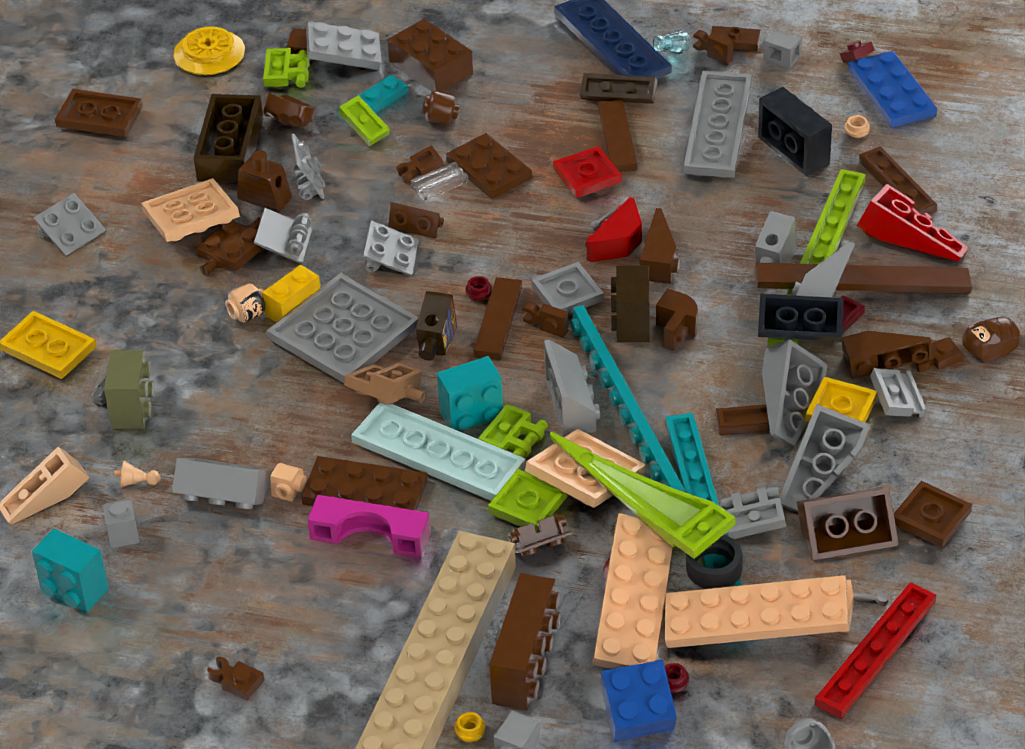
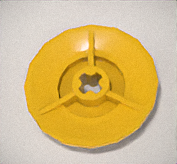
[173,27,245,75]

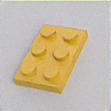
[0,311,97,379]

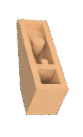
[0,446,90,525]

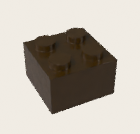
[611,265,650,342]

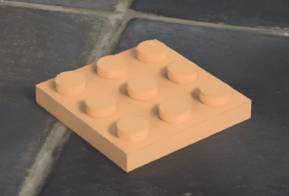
[141,178,240,242]
[525,429,646,508]

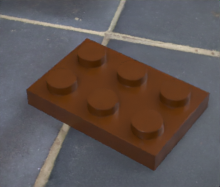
[55,89,143,137]
[446,133,533,199]

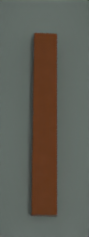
[755,262,972,294]

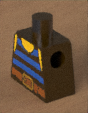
[416,291,457,361]

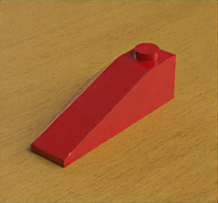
[856,184,968,262]

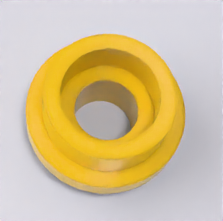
[454,712,486,742]

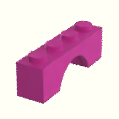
[307,495,431,558]

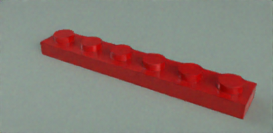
[814,582,936,719]

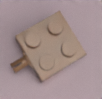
[344,363,426,404]

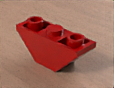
[585,197,642,262]

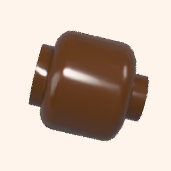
[422,91,459,126]

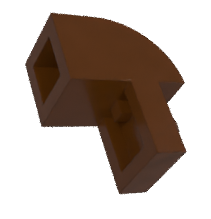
[656,288,698,351]

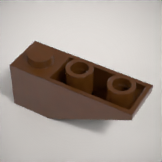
[842,331,932,379]

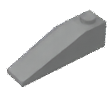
[762,339,828,448]
[780,404,870,513]

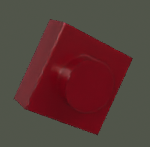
[839,40,875,62]

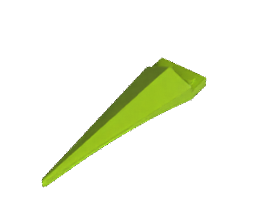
[550,432,736,559]

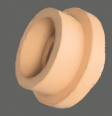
[844,115,870,138]

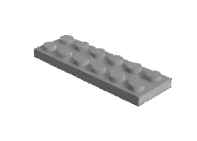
[683,71,752,178]

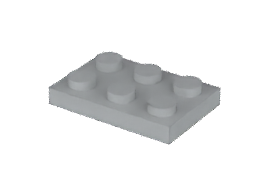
[306,21,381,70]

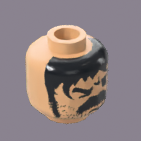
[225,283,265,323]

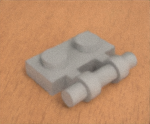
[720,486,787,539]

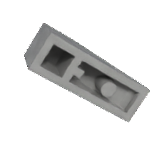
[791,242,855,297]

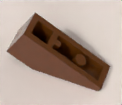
[639,208,681,284]

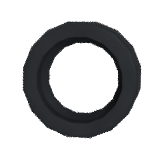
[686,535,743,589]

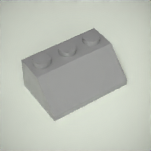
[544,340,600,437]
[172,458,274,509]

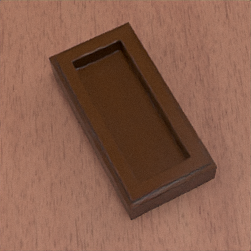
[716,404,770,435]

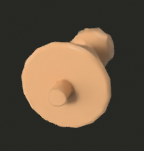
[114,460,161,488]

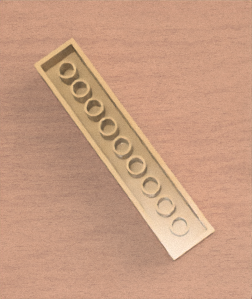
[355,530,516,749]

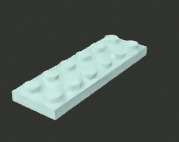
[351,403,526,501]

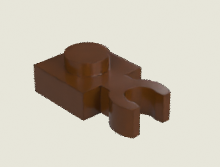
[693,30,733,65]
[396,145,445,183]
[522,301,569,338]
[917,337,963,372]
[207,657,264,701]

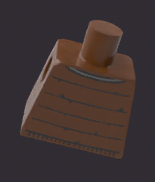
[237,150,292,213]

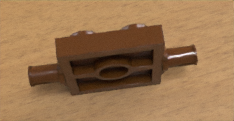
[195,217,263,276]

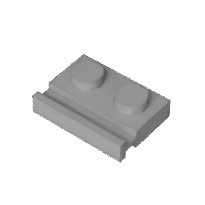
[870,368,926,417]

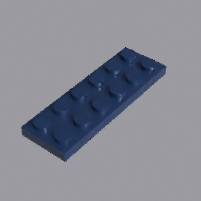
[554,0,672,79]

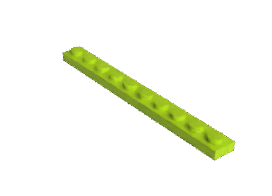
[767,169,866,347]

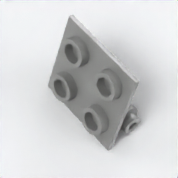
[292,134,325,200]
[33,193,106,257]
[254,208,312,264]
[363,221,419,276]

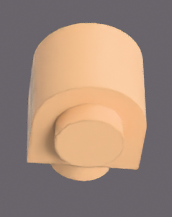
[270,463,306,502]

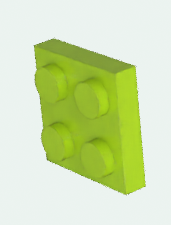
[488,469,567,533]

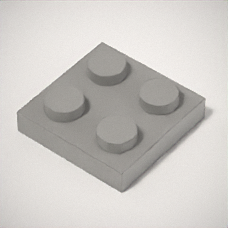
[531,262,604,314]

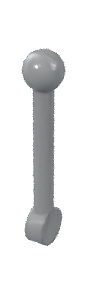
[590,197,627,230]
[853,593,888,606]

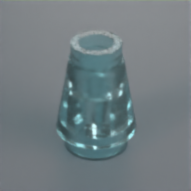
[653,30,690,54]

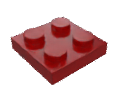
[553,146,622,198]

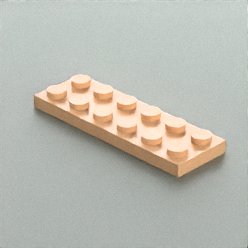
[592,513,673,669]
[665,575,849,648]

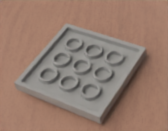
[267,273,419,383]

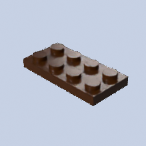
[301,456,427,510]

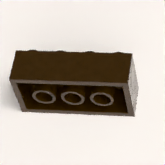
[194,94,264,183]

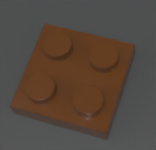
[894,480,972,548]

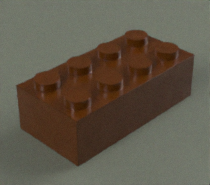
[489,573,561,710]

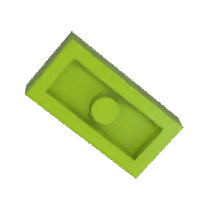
[338,95,390,147]

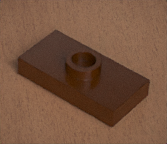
[711,26,761,51]

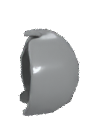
[784,718,835,749]

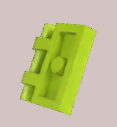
[263,48,310,88]
[478,404,548,459]

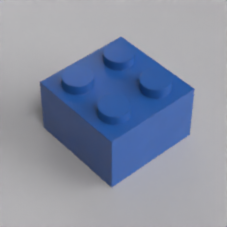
[600,660,677,742]

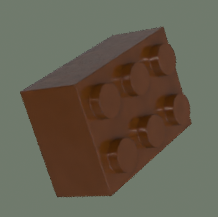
[387,18,473,92]

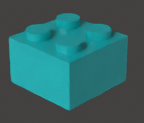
[437,356,503,432]
[32,528,109,612]

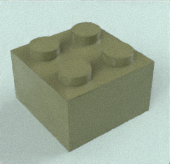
[104,350,155,429]

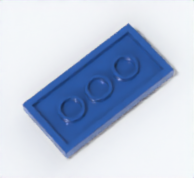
[848,51,937,128]

